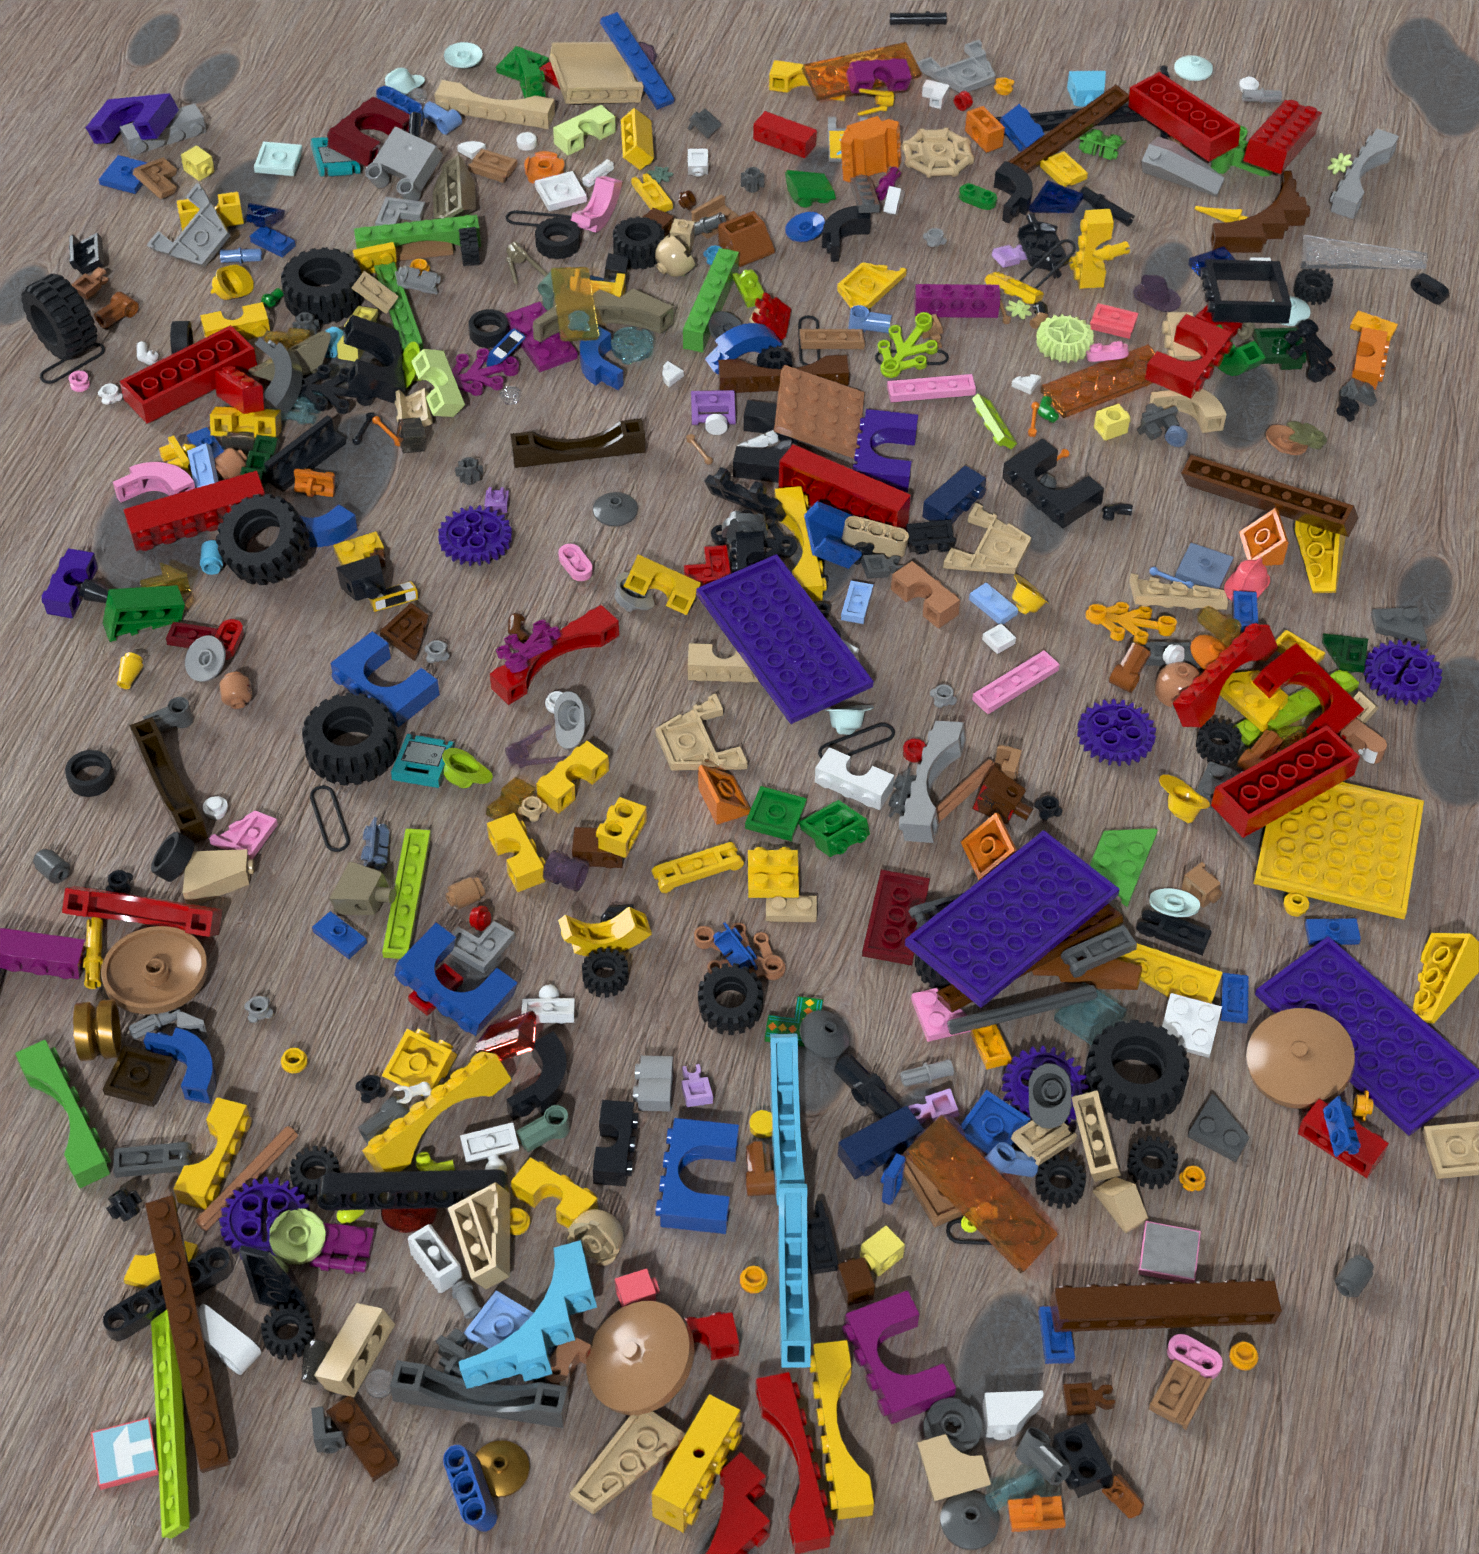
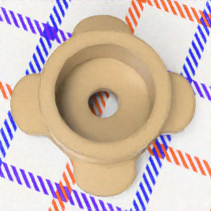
[518,796,547,822]

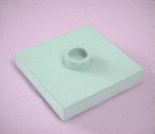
[254,142,303,176]

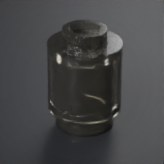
[221,431,255,456]

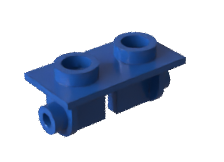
[713,922,758,970]
[1323,1096,1361,1157]

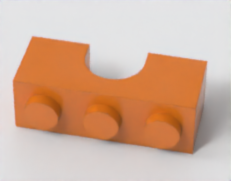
[1351,327,1390,390]

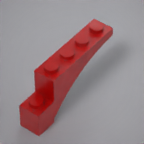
[706,1452,770,1554]

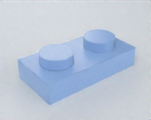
[187,443,219,488]
[841,580,873,624]
[969,583,1018,625]

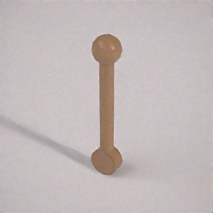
[1000,292,1011,324]
[686,434,713,465]

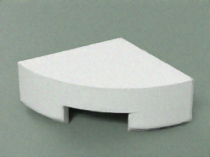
[457,141,486,159]
[662,361,684,387]
[1011,374,1041,394]

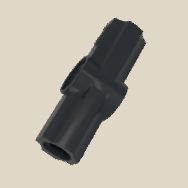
[834,1055,903,1119]

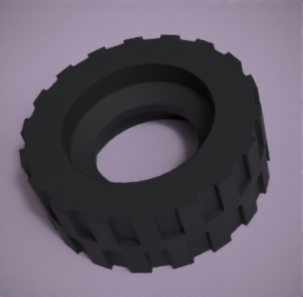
[535,217,581,260]

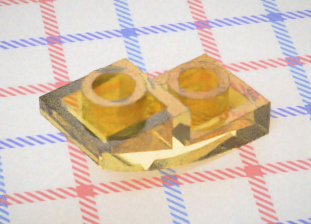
[264,328,311,348]
[486,777,536,820]

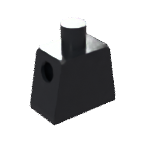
[336,555,386,601]

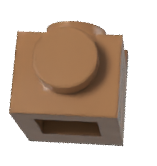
[1181,862,1223,908]

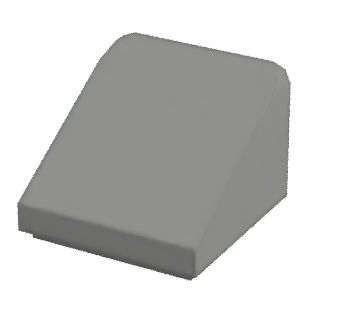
[177,1011,208,1039]

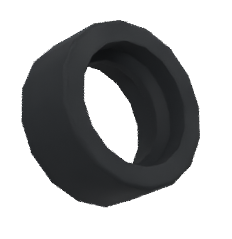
[468,309,509,348]
[170,321,194,354]
[65,750,115,797]
[151,832,195,882]

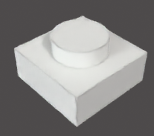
[982,624,1016,654]

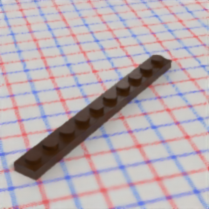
[145,1195,231,1473]

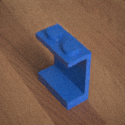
[804,501,862,569]

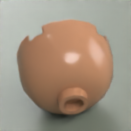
[1155,662,1201,707]

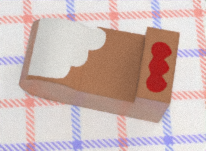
[1340,718,1387,764]
[545,1336,592,1387]

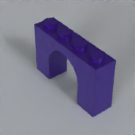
[85,93,179,144]
[852,409,918,492]

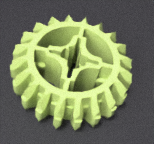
[1036,314,1094,364]

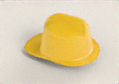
[210,265,254,300]
[1012,574,1049,614]
[1159,774,1210,823]

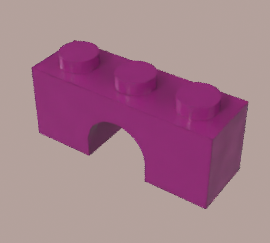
[846,58,912,93]

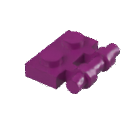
[310,1223,375,1274]

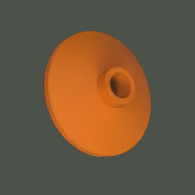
[1190,635,1227,670]

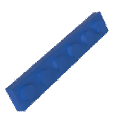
[600,12,675,110]

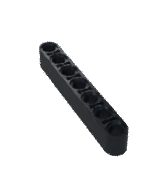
[317,1169,509,1211]

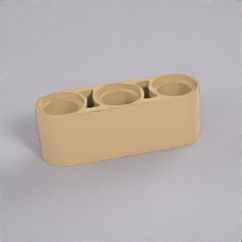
[842,516,909,558]

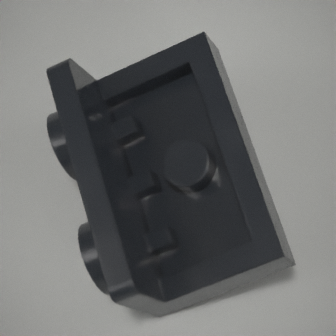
[69,233,104,275]
[905,520,956,555]

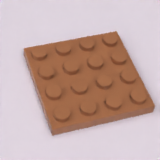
[774,365,864,458]

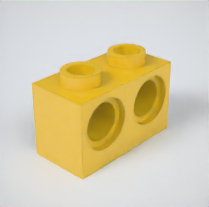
[596,797,647,858]

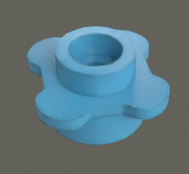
[703,245,721,265]

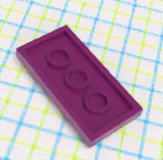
[505,301,578,373]

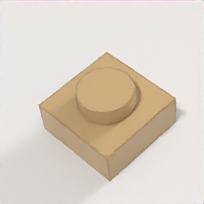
[1353,691,1379,724]

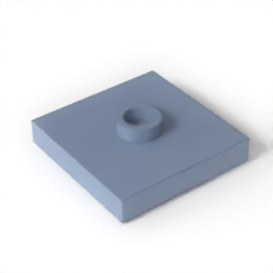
[1175,543,1234,589]

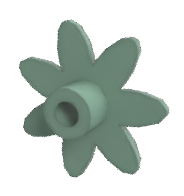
[647,166,673,184]

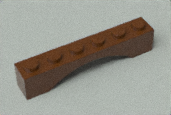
[718,355,849,393]

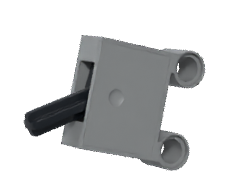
[365,112,443,201]

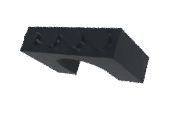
[343,315,406,404]
[733,400,798,483]
[1002,438,1104,529]

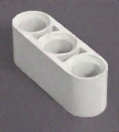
[198,1304,262,1375]

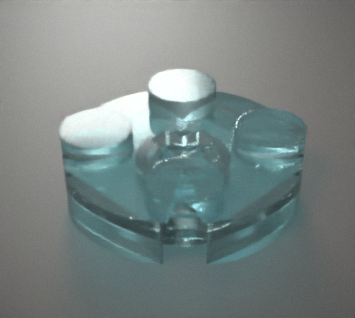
[611,327,653,365]

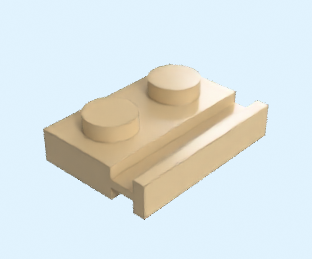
[1011,1120,1078,1166]

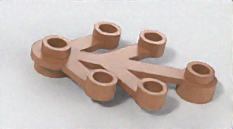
[694,923,785,980]

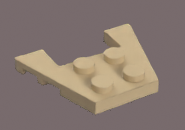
[943,503,1031,574]
[655,694,747,770]

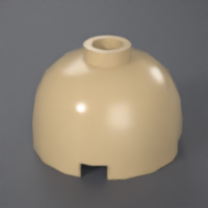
[655,235,695,277]
[567,1209,624,1266]

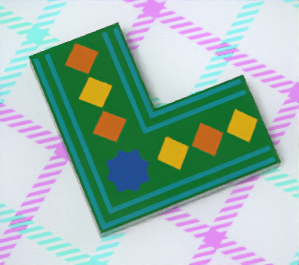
[765,996,823,1047]

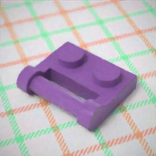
[691,390,735,425]

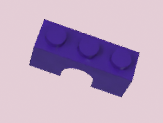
[41,548,98,619]

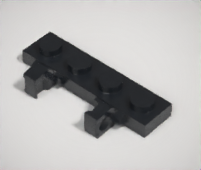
[704,467,786,522]

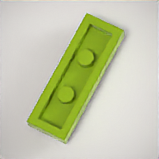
[972,393,1017,449]

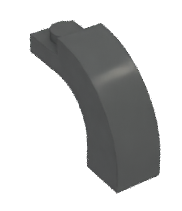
[255,338,302,414]

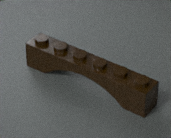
[510,418,646,468]
[129,717,208,844]

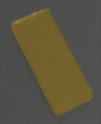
[551,267,599,341]

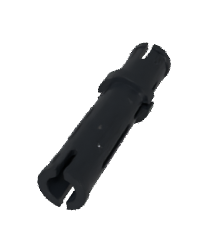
[890,11,947,26]
[1079,186,1135,227]

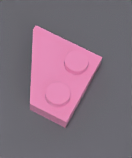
[209,811,278,859]
[911,988,971,1042]

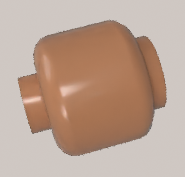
[215,448,247,480]
[219,672,252,709]

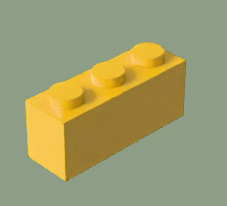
[621,108,654,170]

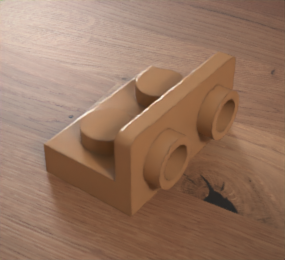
[692,194,738,239]
[994,745,1022,782]

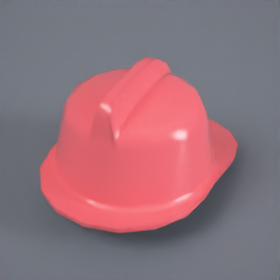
[1224,558,1270,601]

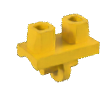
[159,435,197,477]

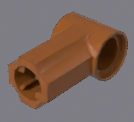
[94,292,139,329]
[1109,643,1151,693]
[1237,730,1283,771]
[746,1141,775,1196]

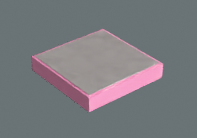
[1138,1221,1201,1284]

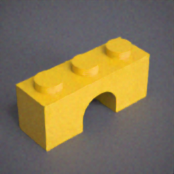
[177,192,244,231]
[200,302,271,340]
[210,407,282,438]
[623,554,701,615]
[536,741,609,814]
[487,813,547,892]
[511,1157,598,1229]

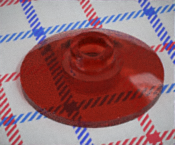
[381,1208,437,1233]

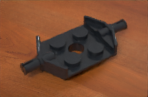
[1017,213,1070,279]

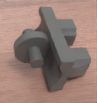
[1137,403,1180,440]
[436,1328,488,1378]

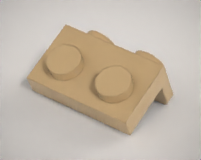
[395,388,432,434]

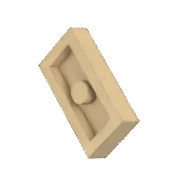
[352,271,399,314]
[766,896,817,922]

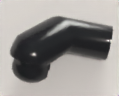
[1102,503,1133,521]

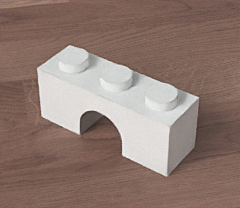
[815,748,894,810]

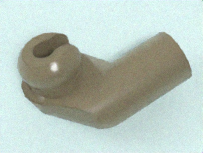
[1237,323,1256,341]

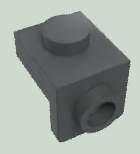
[1339,378,1377,406]

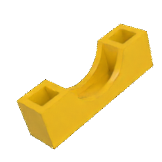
[769,60,849,101]
[1073,209,1114,289]
[173,1097,252,1210]

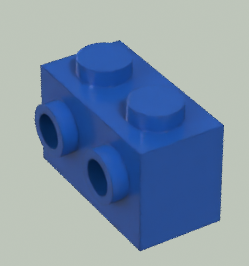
[999,104,1044,152]

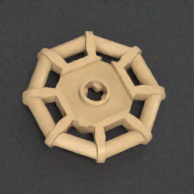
[901,127,975,178]

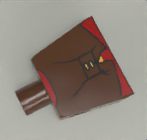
[972,767,1034,824]

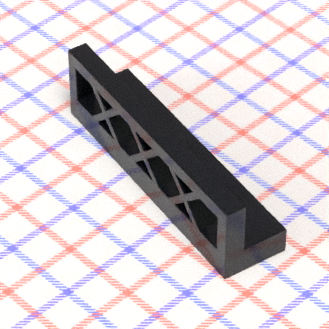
[264,415,346,492]

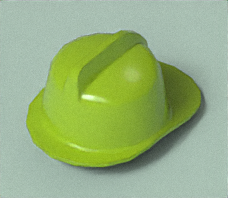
[402,342,422,388]
[442,748,493,788]

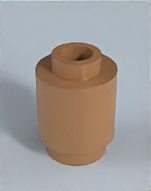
[445,877,485,910]

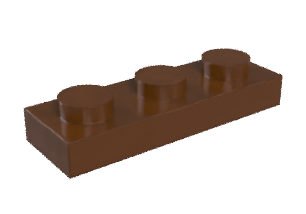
[326,1396,398,1482]

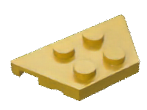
[837,262,907,310]
[1220,670,1288,732]

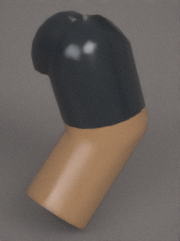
[1029,301,1049,329]

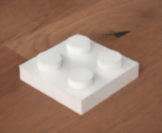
[535,171,587,211]
[1162,993,1222,1058]

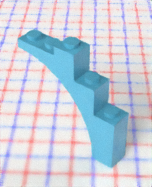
[770,1034,805,1205]
[778,1184,811,1368]
[459,1240,597,1389]

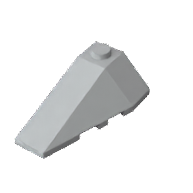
[1142,137,1225,197]

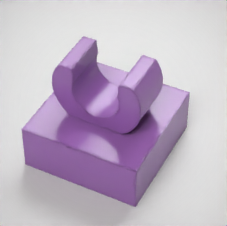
[484,487,509,513]

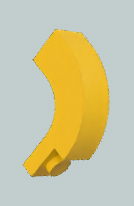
[558,907,652,956]

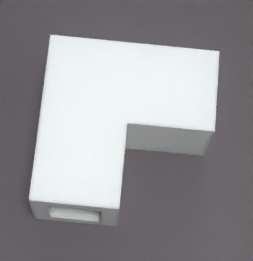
[922,79,950,109]
[883,186,905,215]

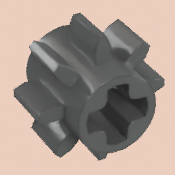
[741,167,764,193]
[292,312,320,339]
[455,457,483,485]

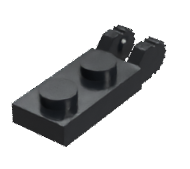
[1136,909,1212,956]
[807,1200,839,1275]

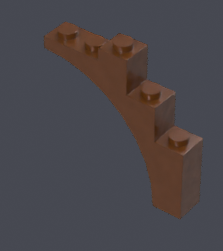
[1210,171,1310,253]

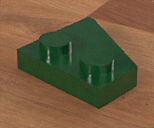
[1322,633,1369,673]

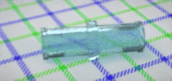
[985,1468,1044,1512]

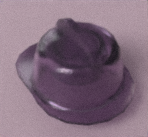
[1133,274,1181,312]

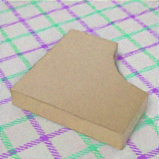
[917,1434,991,1501]

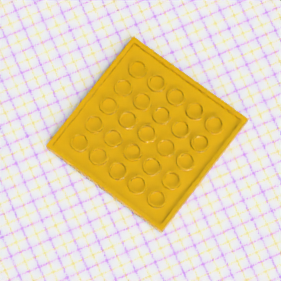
[1253,782,1424,920]

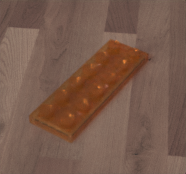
[802,42,922,101]
[1040,344,1156,418]
[904,1114,1058,1274]

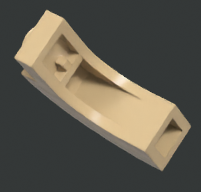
[1149,389,1226,433]

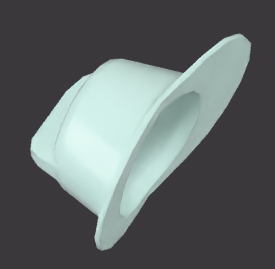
[385,67,425,95]
[825,705,874,735]

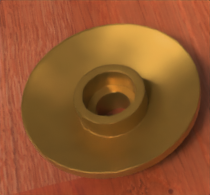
[475,1440,530,1497]

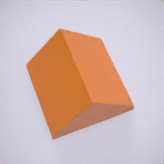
[1239,508,1289,566]
[698,764,751,825]
[961,813,1017,881]

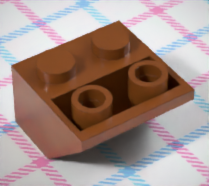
[718,211,775,267]

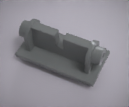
[888,767,917,818]

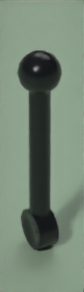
[352,412,374,445]

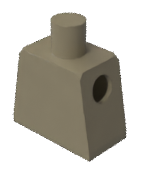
[330,862,396,915]

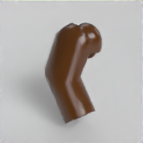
[507,613,529,644]

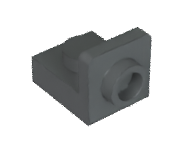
[687,108,722,138]
[311,1406,346,1454]

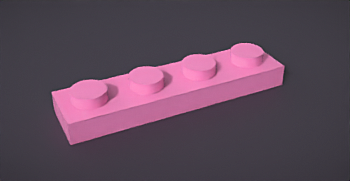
[887,374,976,402]
[972,651,1060,714]

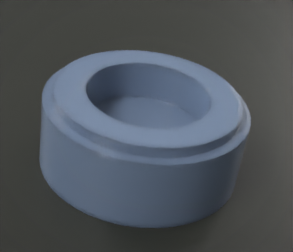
[1165,426,1188,447]

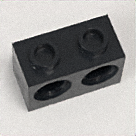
[1052,1422,1113,1498]

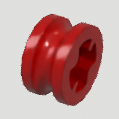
[954,91,973,111]

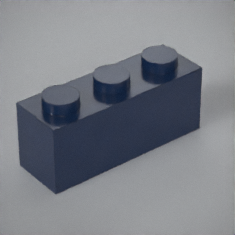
[922,465,986,524]
[837,1106,924,1180]

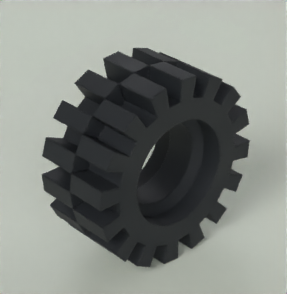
[459,227,480,266]
[1293,267,1334,305]
[1196,719,1242,764]
[582,948,629,998]
[1127,1136,1179,1189]
[289,1146,341,1200]
[1035,1155,1086,1209]
[261,1303,315,1360]

